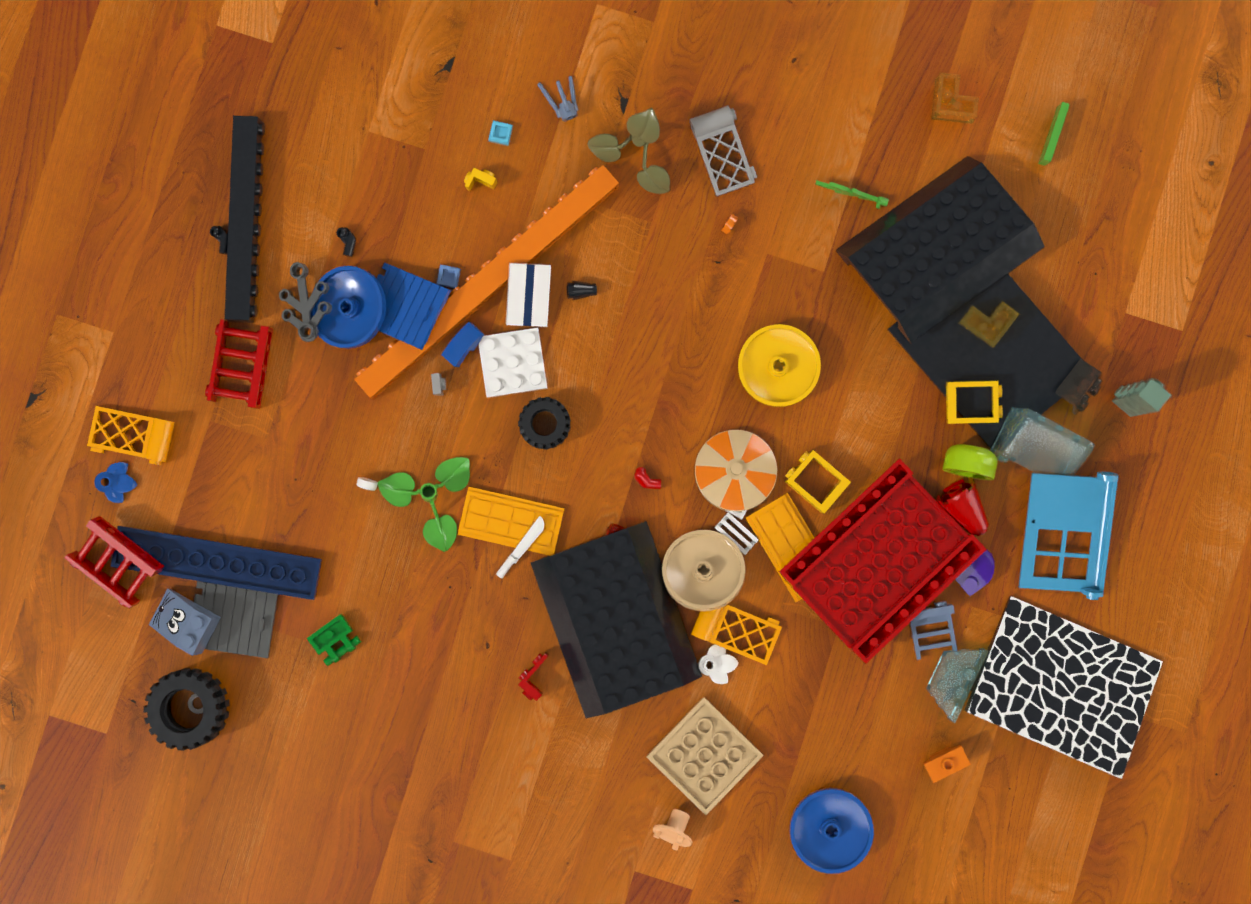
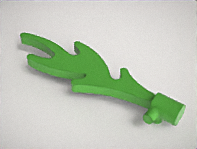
[815,180,889,209]

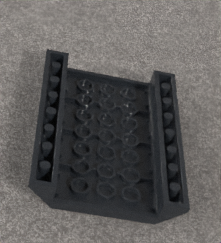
[836,156,1045,344]
[531,521,702,718]

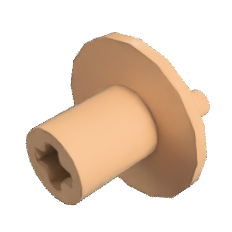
[653,809,692,850]

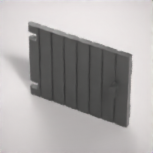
[194,581,278,658]

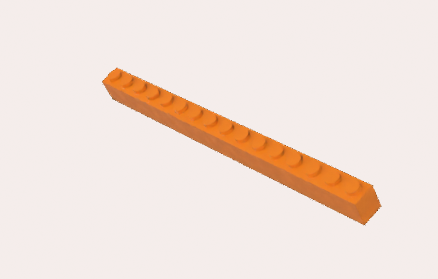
[354,165,619,400]

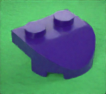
[955,550,995,596]

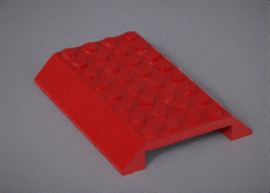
[779,458,987,664]

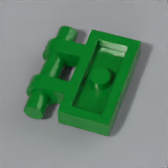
[307,614,362,666]

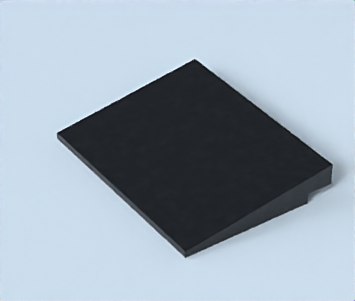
[887,274,1093,453]

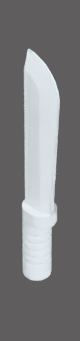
[496,516,545,578]

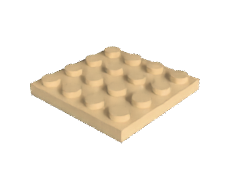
[646,696,764,815]

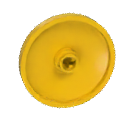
[738,324,821,407]

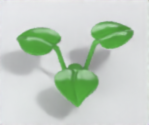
[378,457,470,552]

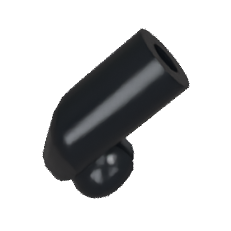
[210,226,228,255]
[336,227,356,257]

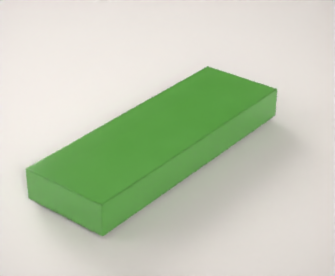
[1038,102,1070,166]

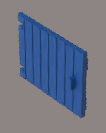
[376,263,451,350]

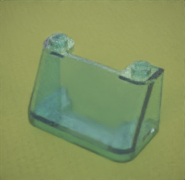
[991,408,1095,476]

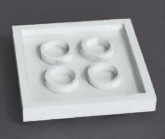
[479,328,548,398]

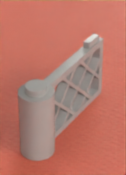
[689,106,757,197]

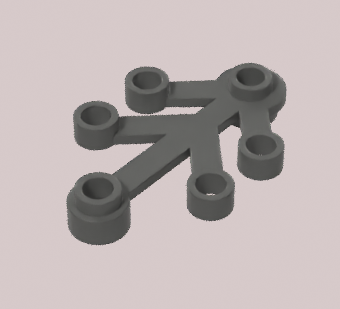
[279,262,332,342]

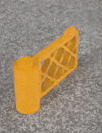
[87,406,175,465]
[691,604,782,665]

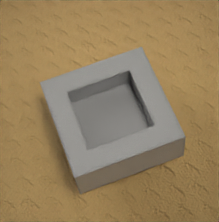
[431,373,446,396]

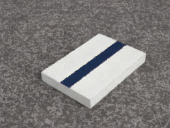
[506,263,551,327]

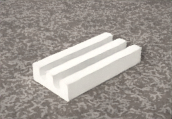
[714,513,759,555]

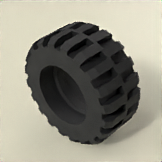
[143,668,230,751]

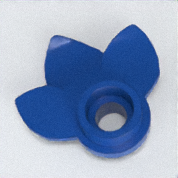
[94,462,137,503]

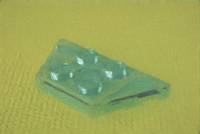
[926,648,989,723]

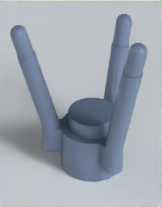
[537,76,579,121]

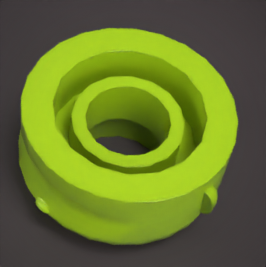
[942,444,998,480]

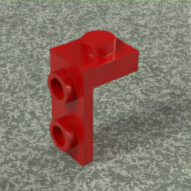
[518,652,549,701]

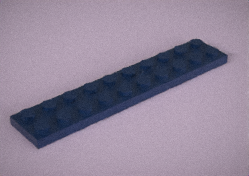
[111,526,322,600]

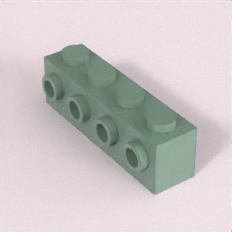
[1112,379,1171,417]

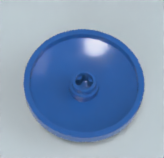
[310,266,386,349]
[790,788,874,874]

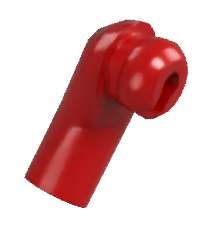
[634,467,661,489]

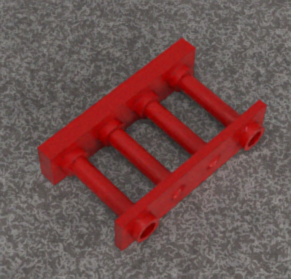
[205,319,273,409]
[64,516,164,609]

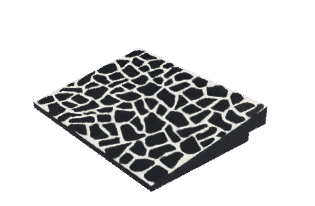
[964,596,1163,779]

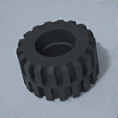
[518,397,571,450]

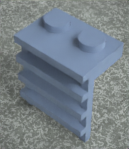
[909,601,958,660]

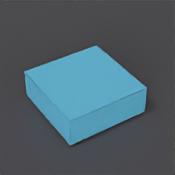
[488,120,513,146]

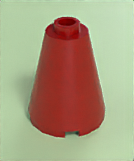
[937,477,989,536]

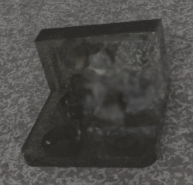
[1055,359,1102,415]

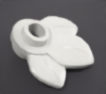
[698,644,738,684]

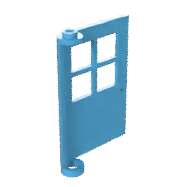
[1018,471,1119,600]

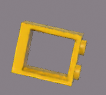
[946,381,1002,424]
[785,450,851,514]

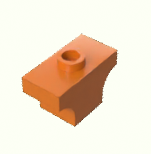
[923,745,971,783]

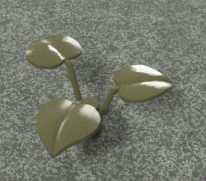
[587,108,670,194]

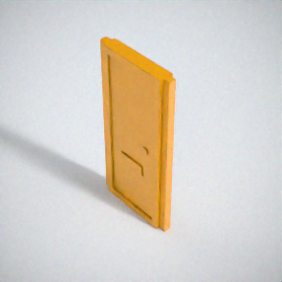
[458,487,565,556]
[746,493,814,603]

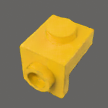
[464,168,498,191]

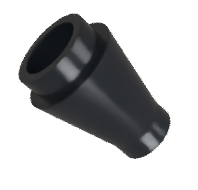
[566,280,597,301]

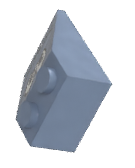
[149,588,221,656]

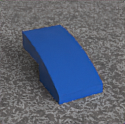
[441,322,484,367]

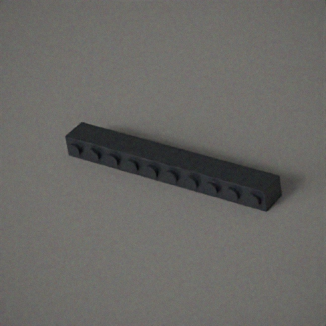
[224,116,265,323]

